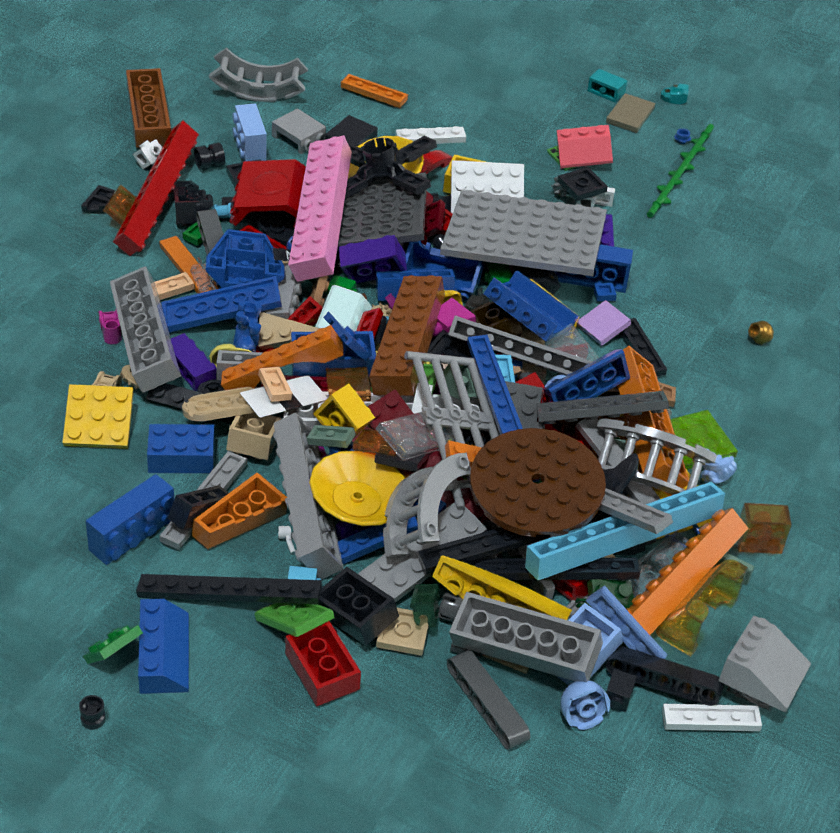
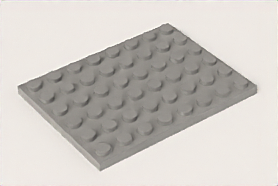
[440,190,607,276]

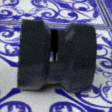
[79,695,106,730]

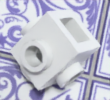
[133,139,162,169]

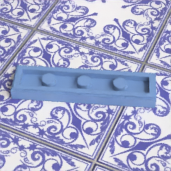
[586,585,667,659]

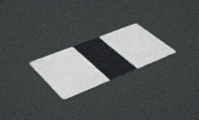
[240,375,327,418]

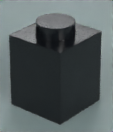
[606,669,637,712]

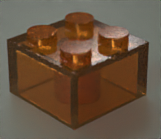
[737,503,792,554]

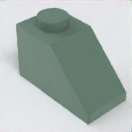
[443,364,478,400]

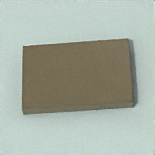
[606,93,656,133]

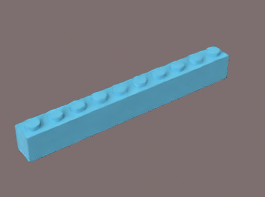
[525,482,725,580]

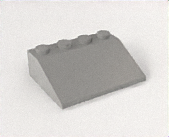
[718,616,811,712]

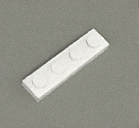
[395,126,466,144]
[662,704,762,731]

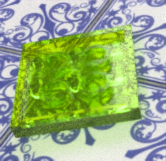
[670,410,738,470]

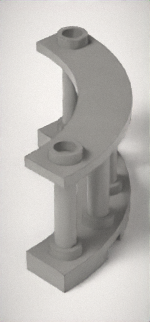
[209,47,308,102]
[597,418,717,495]
[383,453,471,557]

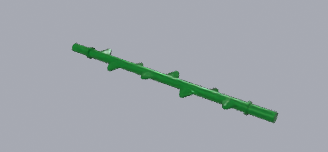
[647,124,714,218]

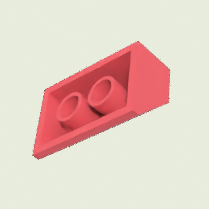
[557,125,613,168]

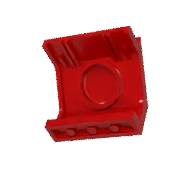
[230,159,306,227]

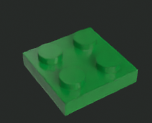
[83,625,143,664]

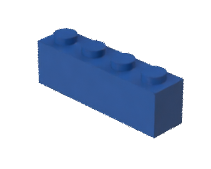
[376,269,455,302]

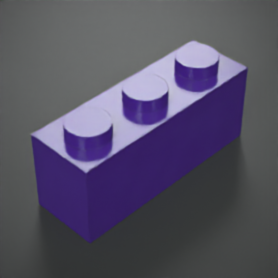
[171,333,217,391]

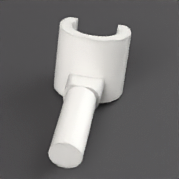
[278,526,295,555]

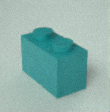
[587,69,628,103]

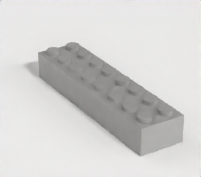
[110,266,181,393]
[273,412,344,579]

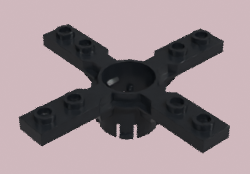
[344,135,437,201]

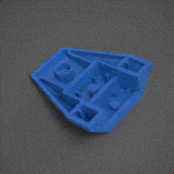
[205,229,284,288]

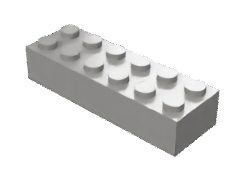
[449,592,603,682]

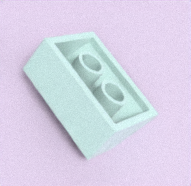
[315,285,372,331]

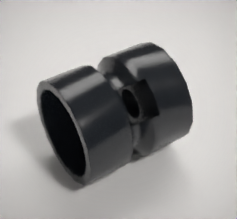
[194,142,225,170]

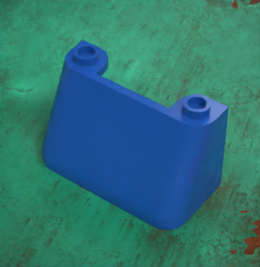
[406,240,486,301]

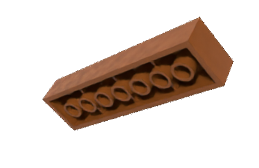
[369,275,445,396]

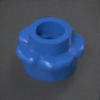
[674,129,691,144]

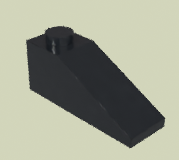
[168,485,229,530]

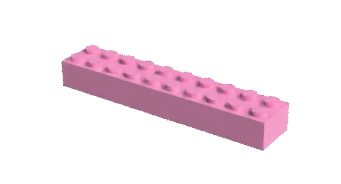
[288,135,352,282]

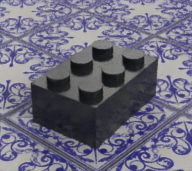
[318,567,399,646]

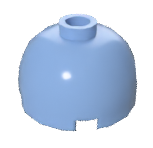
[560,680,610,730]

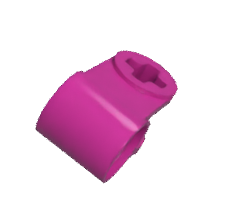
[98,309,122,344]

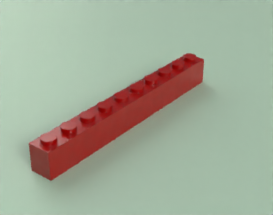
[113,120,199,256]

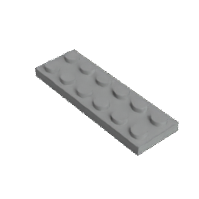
[358,502,487,602]

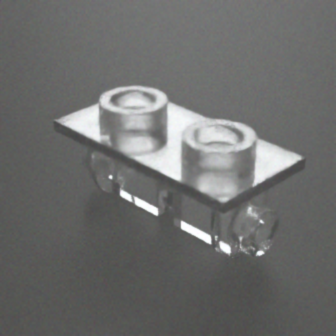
[190,257,218,293]

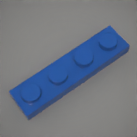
[338,516,418,564]

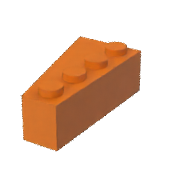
[192,473,287,549]

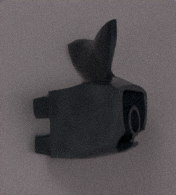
[595,453,656,556]

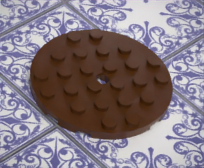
[470,428,606,537]

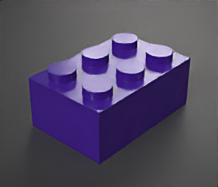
[339,235,407,284]

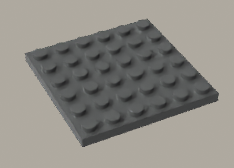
[337,172,427,251]

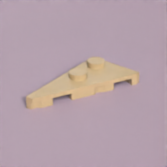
[258,312,320,350]

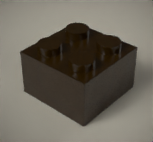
[470,301,523,336]

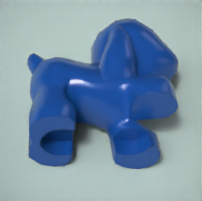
[233,301,262,352]

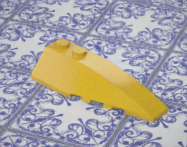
[432,555,572,620]

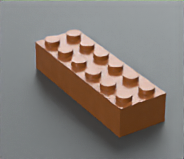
[126,68,171,148]

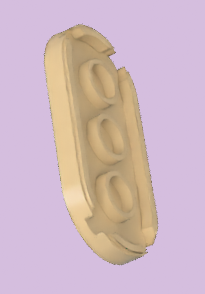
[182,387,255,421]

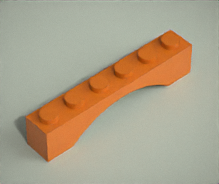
[221,325,343,390]

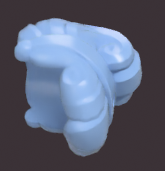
[701,449,737,484]

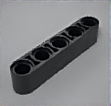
[606,646,724,706]

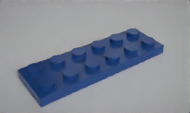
[161,276,282,332]

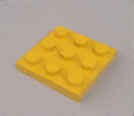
[63,384,134,449]

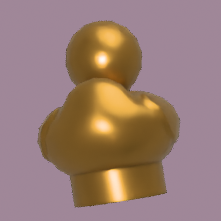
[748,321,774,345]

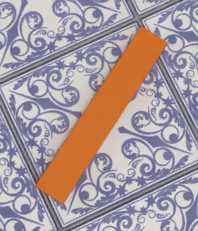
[159,236,219,294]

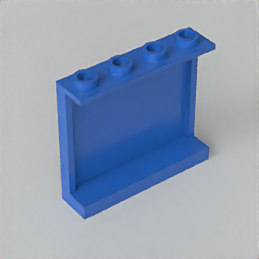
[483,271,579,341]

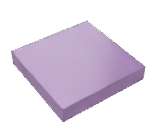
[577,300,631,346]

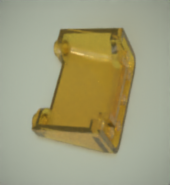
[656,559,748,657]

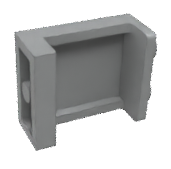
[272,109,326,154]

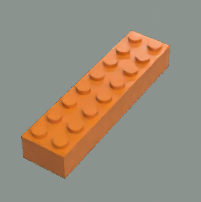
[616,346,689,496]

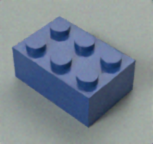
[147,424,214,473]

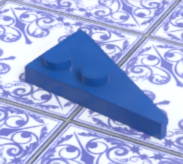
[323,311,371,361]

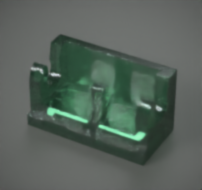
[410,584,440,627]

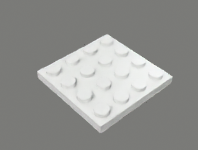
[450,160,524,214]

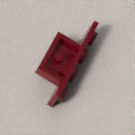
[421,190,446,245]

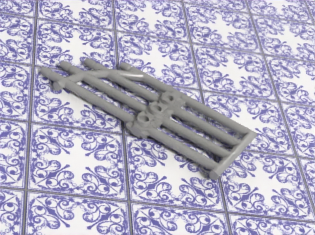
[404,351,499,510]

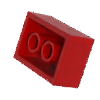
[285,621,361,707]

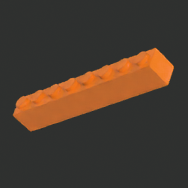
[626,508,748,635]

